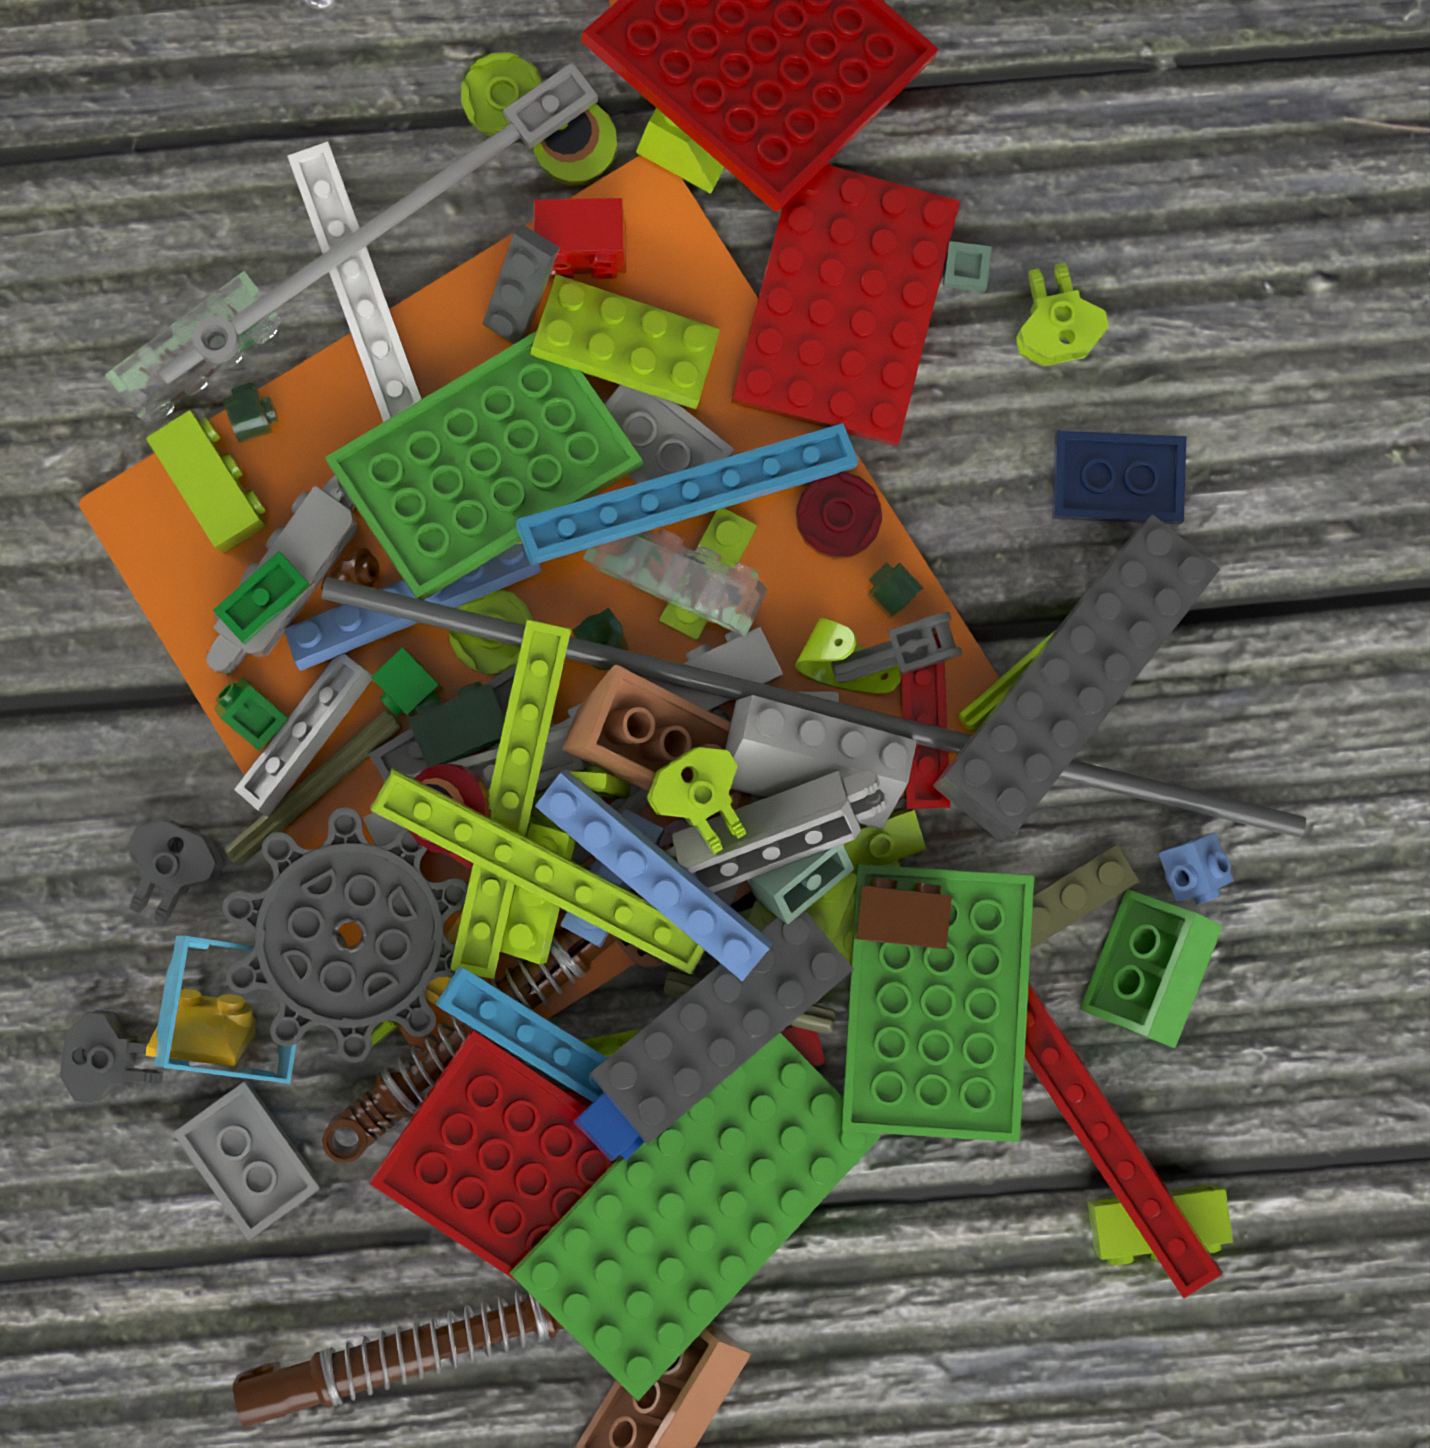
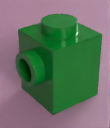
[371,647,444,719]

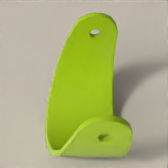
[794,618,901,694]

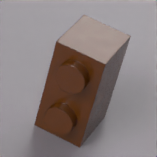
[855,878,952,949]

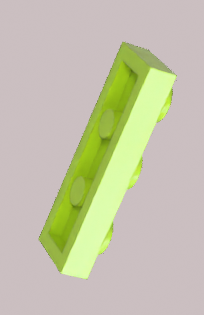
[659,508,758,641]
[500,822,575,964]

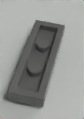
[482,224,560,344]

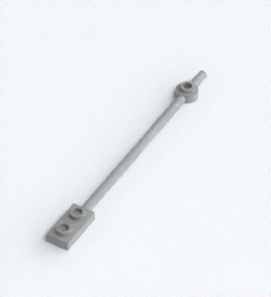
[157,62,598,385]

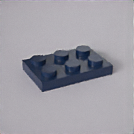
[1052,431,1187,524]

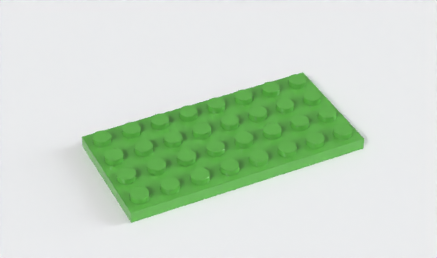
[509,1033,881,1401]

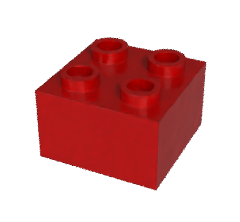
[534,198,627,280]

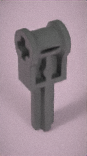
[831,612,963,684]

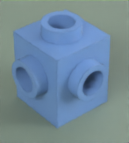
[1158,832,1234,904]

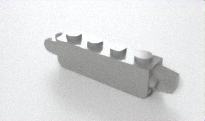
[205,475,359,675]
[665,769,889,893]

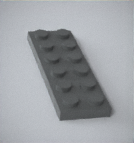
[589,911,854,1144]

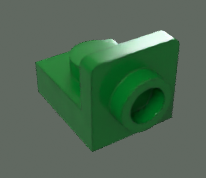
[214,677,289,751]

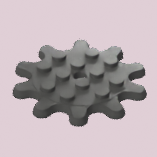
[222,807,468,1063]

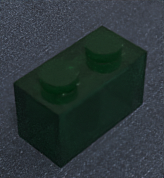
[408,681,506,768]

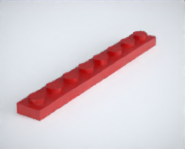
[1025,981,1223,1299]

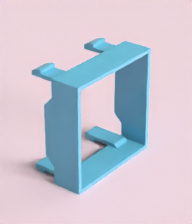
[154,936,296,1084]

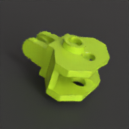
[1015,263,1109,367]
[647,747,746,854]

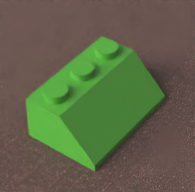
[1079,889,1223,1048]

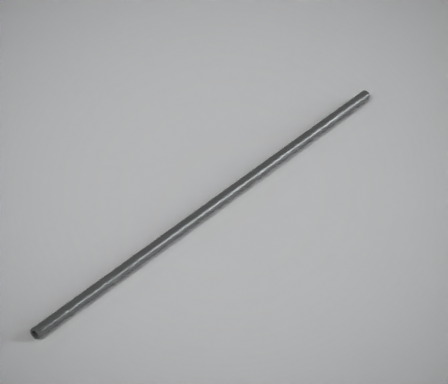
[321,577,1306,838]

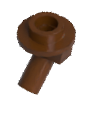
[321,548,379,591]

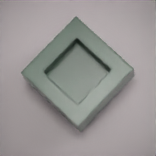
[943,241,992,292]

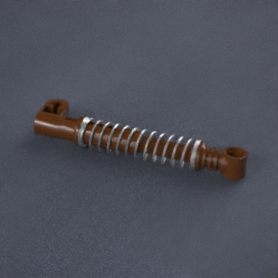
[322,890,663,1163]
[233,1289,564,1428]

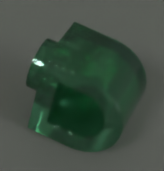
[222,383,278,443]
[867,562,924,620]
[572,608,629,670]

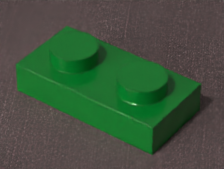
[213,551,311,645]

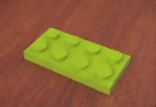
[530,274,720,409]

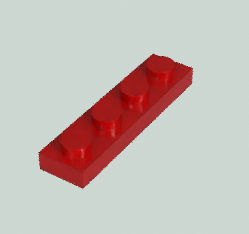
[900,633,951,810]

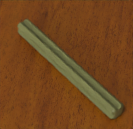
[224,711,401,866]

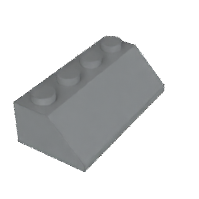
[725,695,917,829]

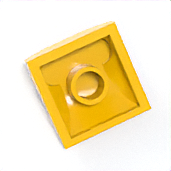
[145,989,256,1067]

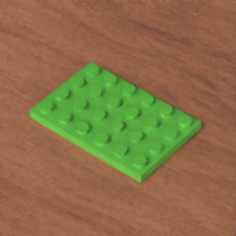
[325,331,643,600]
[841,864,1034,1142]

